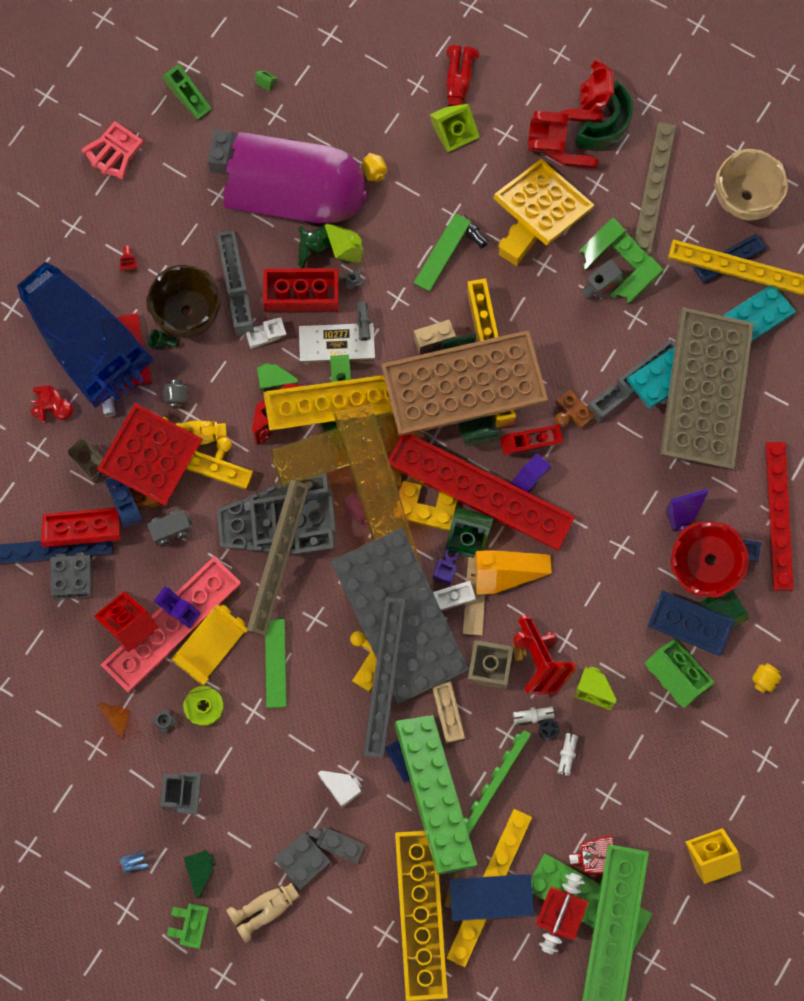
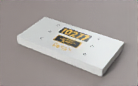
[299,323,375,363]

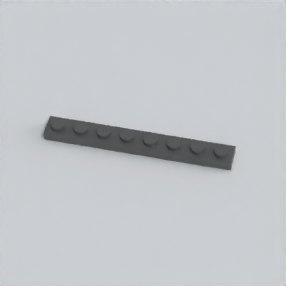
[363,597,405,758]

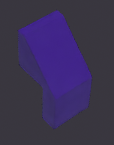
[510,453,551,493]
[153,586,201,629]

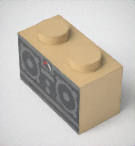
[414,319,456,355]

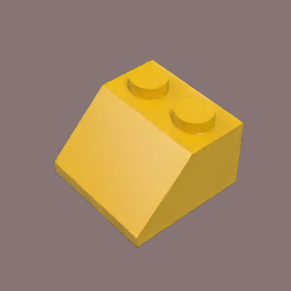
[685,828,742,884]

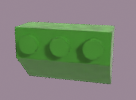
[645,638,715,708]

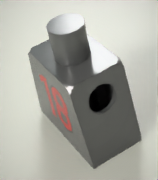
[580,259,623,299]

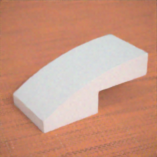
[246,317,286,349]

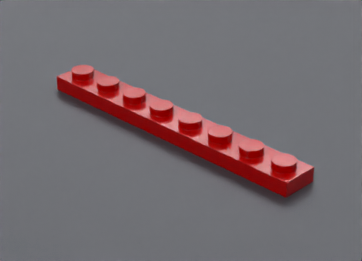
[765,442,794,591]

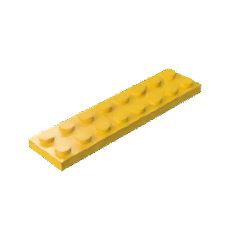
[263,375,393,431]

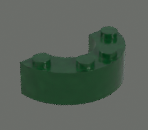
[575,81,633,150]

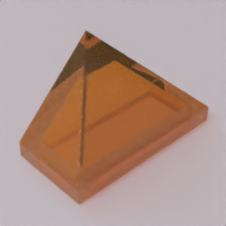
[97,702,131,740]

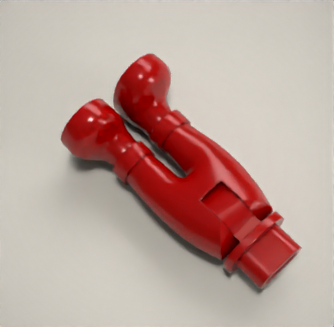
[446,45,479,107]

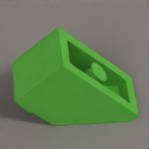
[257,363,298,395]

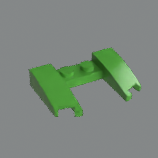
[579,218,663,304]

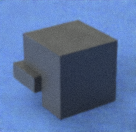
[160,772,202,815]

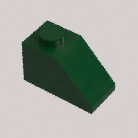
[184,850,216,899]

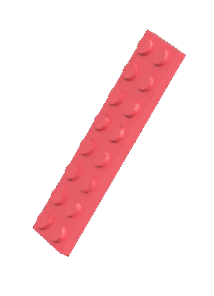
[101,556,242,693]

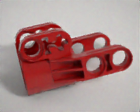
[528,108,603,168]

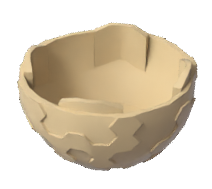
[715,149,788,221]

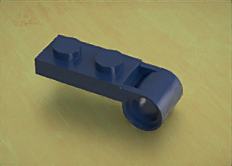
[105,478,142,528]

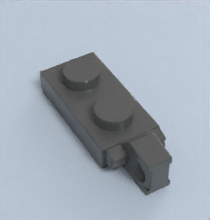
[309,827,365,864]

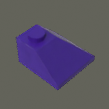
[665,489,708,532]

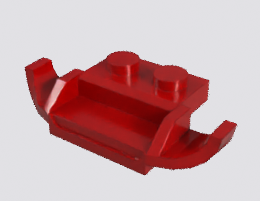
[579,59,614,113]

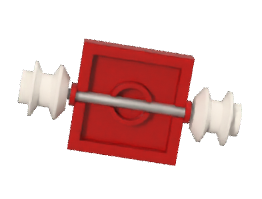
[535,873,589,954]

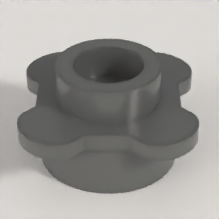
[343,269,364,289]
[152,709,176,733]

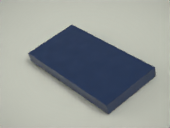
[647,590,735,656]
[449,874,534,921]

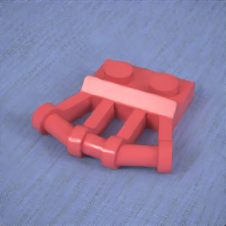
[82,121,144,180]

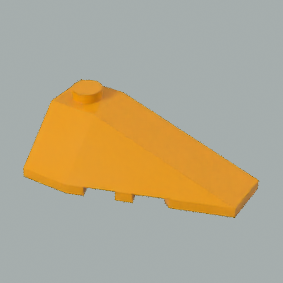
[474,551,552,595]

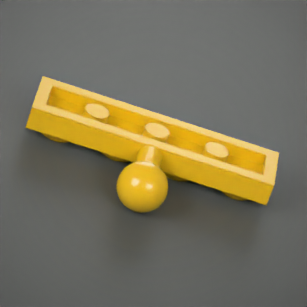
[186,437,254,490]
[350,631,376,692]

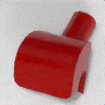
[120,246,138,271]

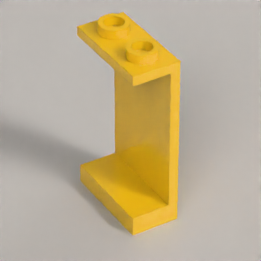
[171,604,247,685]

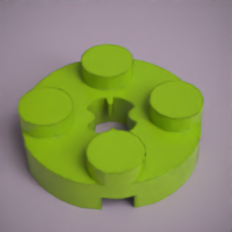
[183,686,224,726]

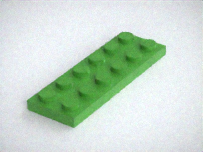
[531,853,652,951]

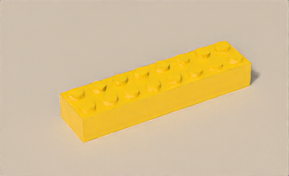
[395,831,448,1001]

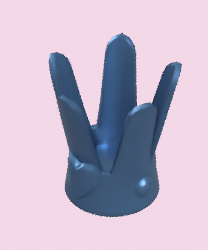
[117,849,149,873]

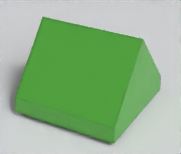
[255,70,278,92]

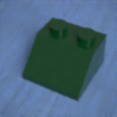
[445,507,494,558]

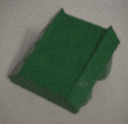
[697,590,749,628]

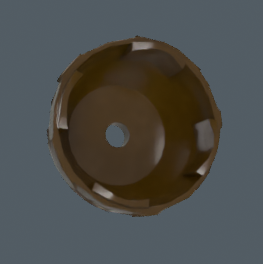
[146,264,221,338]

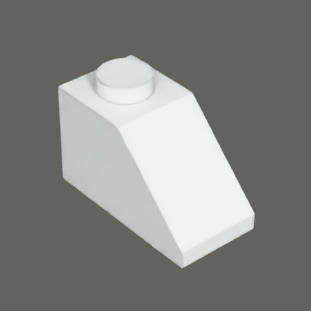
[318,771,362,808]

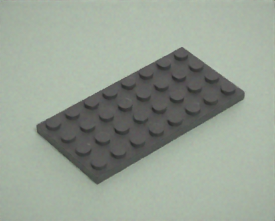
[330,527,469,704]

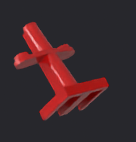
[513,615,577,695]

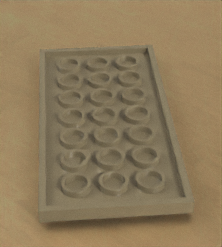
[660,307,754,470]

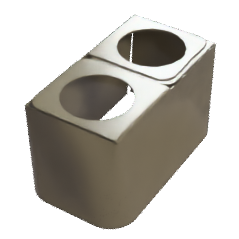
[68,439,104,483]

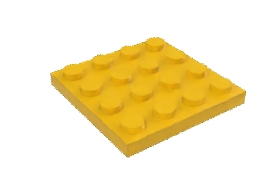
[493,159,594,245]

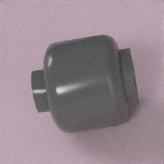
[164,380,188,408]

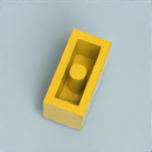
[498,222,537,266]

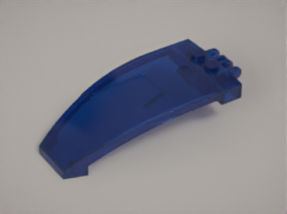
[17,261,154,408]

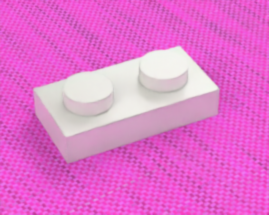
[433,581,476,611]

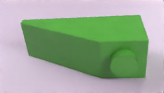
[161,64,212,119]

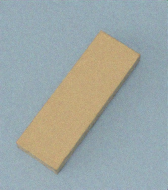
[432,681,465,744]

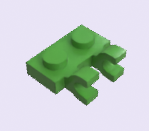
[167,904,209,949]

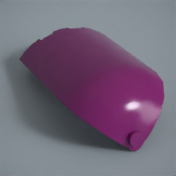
[224,132,368,223]

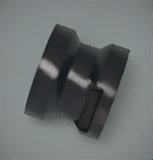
[538,719,559,741]

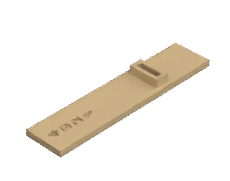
[463,557,485,636]

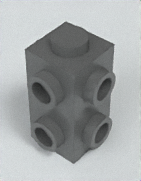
[147,510,193,546]

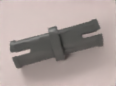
[356,302,371,341]

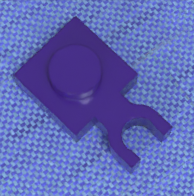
[432,549,459,585]

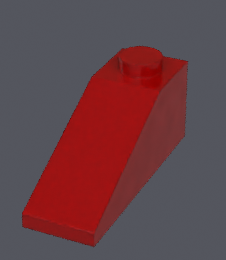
[500,424,563,456]

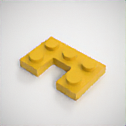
[394,481,457,531]

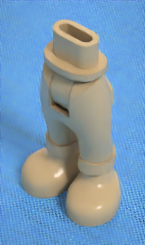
[226,883,299,943]

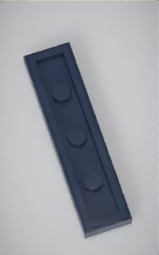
[694,233,766,284]

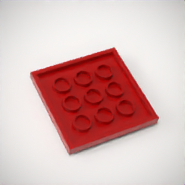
[97,403,203,507]

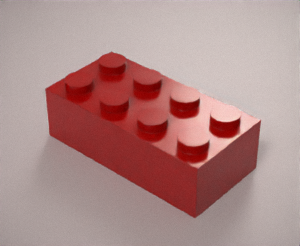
[263,268,339,312]

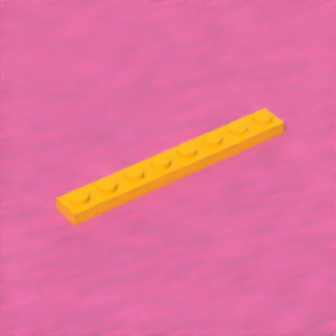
[667,239,804,296]
[446,809,532,967]

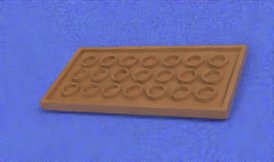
[381,330,548,437]

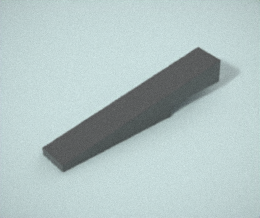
[216,230,254,336]
[588,339,675,423]

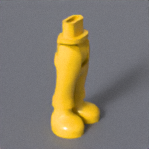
[163,417,227,445]

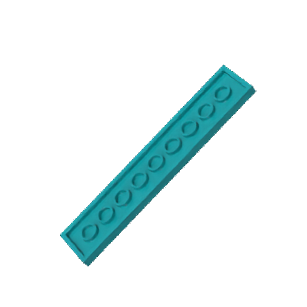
[627,286,796,409]

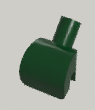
[148,329,177,350]

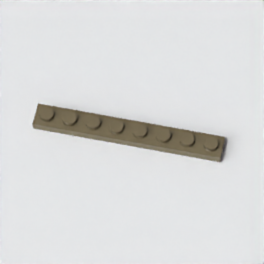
[634,122,676,257]
[247,480,309,636]

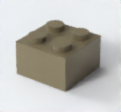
[467,640,513,690]

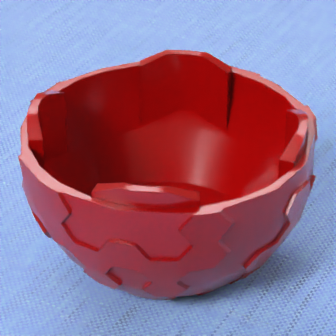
[670,521,749,598]

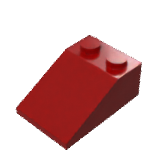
[94,591,159,653]

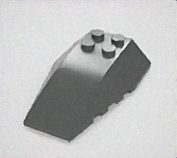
[217,473,337,554]

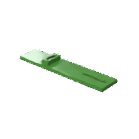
[414,213,471,292]
[265,619,286,708]

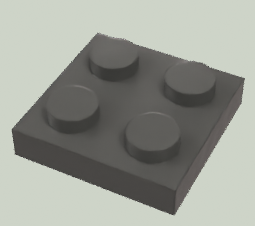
[274,832,331,890]

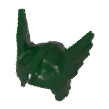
[298,223,345,268]

